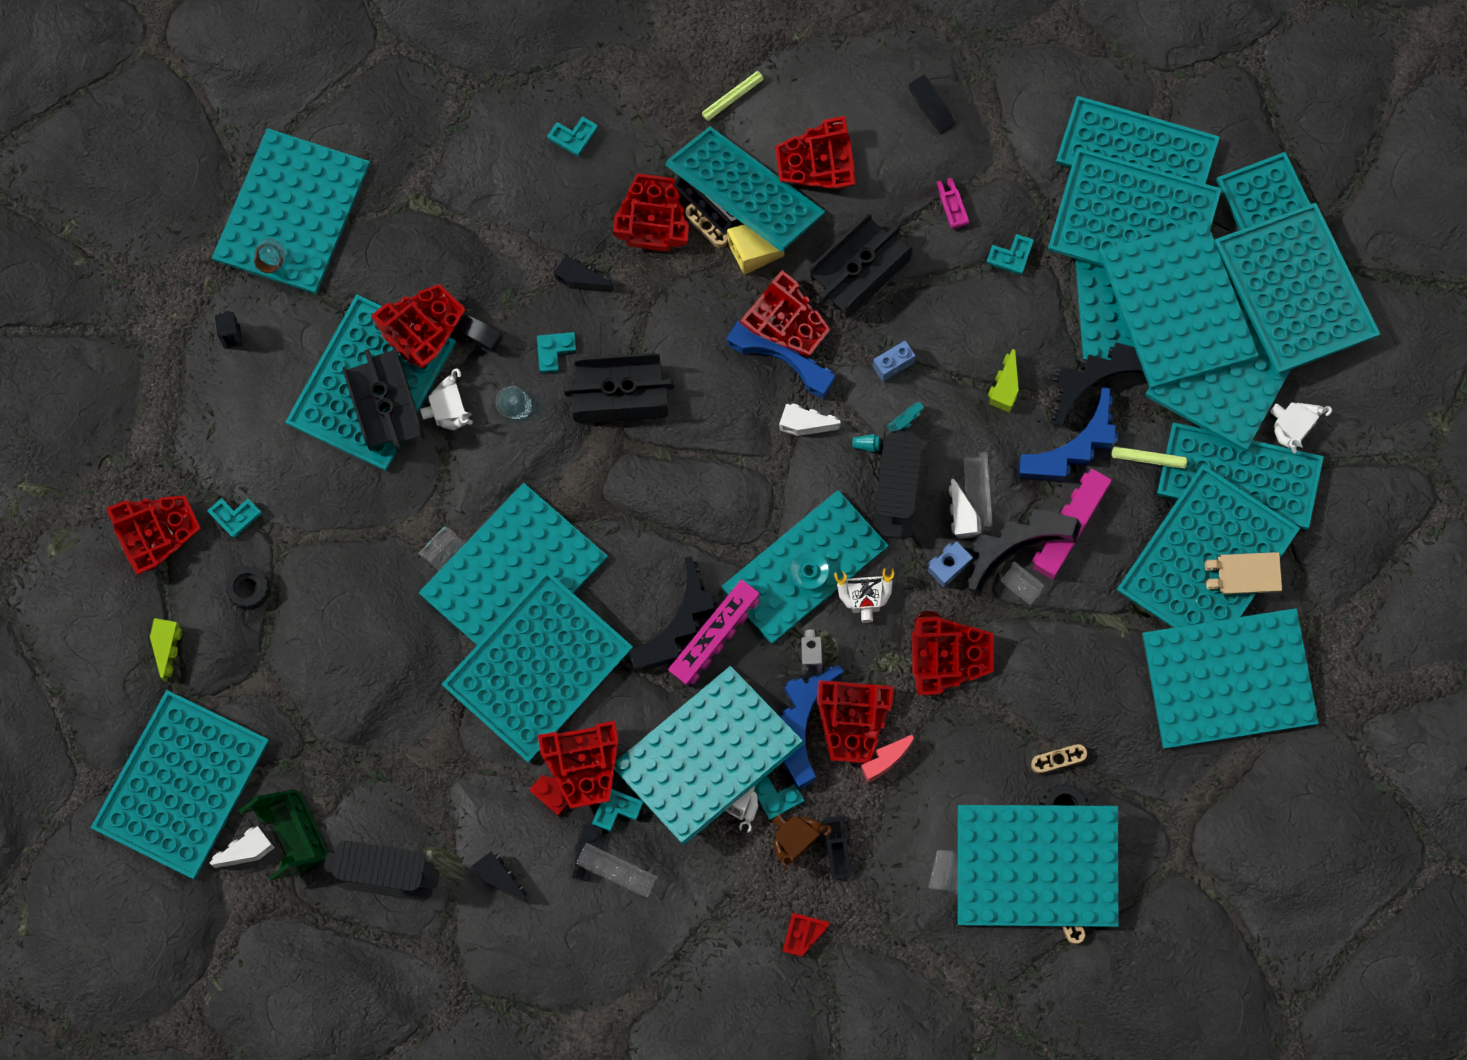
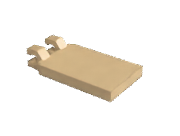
[1205,552,1282,594]

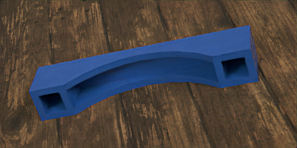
[726,321,835,400]

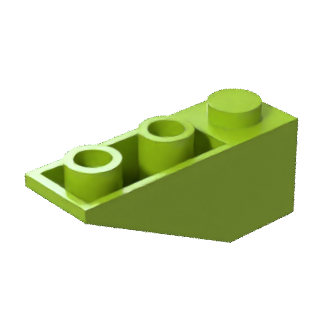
[988,349,1019,413]
[150,618,182,682]

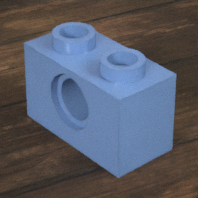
[873,341,916,382]
[928,541,973,588]

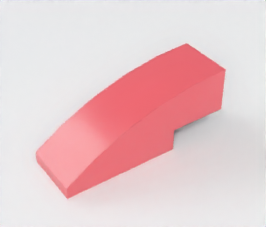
[861,735,914,783]

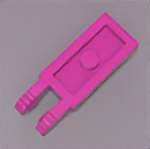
[936,178,969,230]

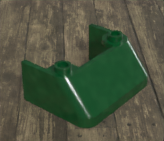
[238,789,328,881]

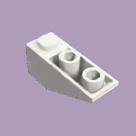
[779,404,841,436]
[949,479,982,539]
[209,826,274,868]

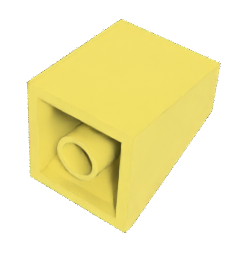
[727,225,784,275]

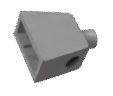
[801,629,822,679]

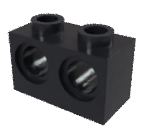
[215,311,243,349]

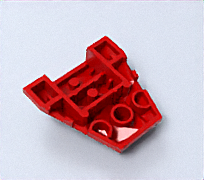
[775,116,856,189]
[613,173,689,251]
[740,270,830,357]
[371,284,465,368]
[106,495,201,575]
[912,616,994,695]
[817,680,894,763]
[538,721,619,809]

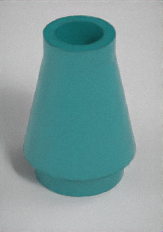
[852,434,881,453]

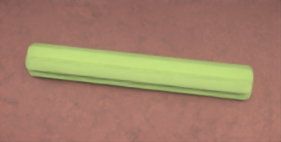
[702,71,763,121]
[1112,447,1187,468]

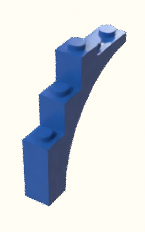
[1019,388,1118,482]
[780,665,843,790]

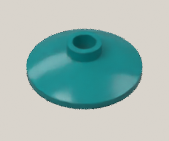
[790,552,829,589]

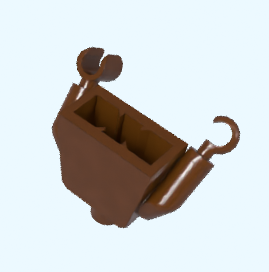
[772,813,832,870]

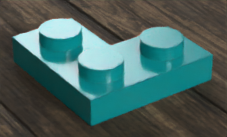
[547,116,598,157]
[986,234,1034,275]
[537,332,576,373]
[886,402,924,432]
[207,498,262,539]
[754,776,804,821]
[592,789,644,832]

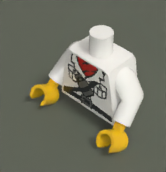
[834,568,894,623]

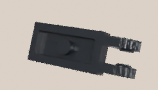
[572,824,603,882]

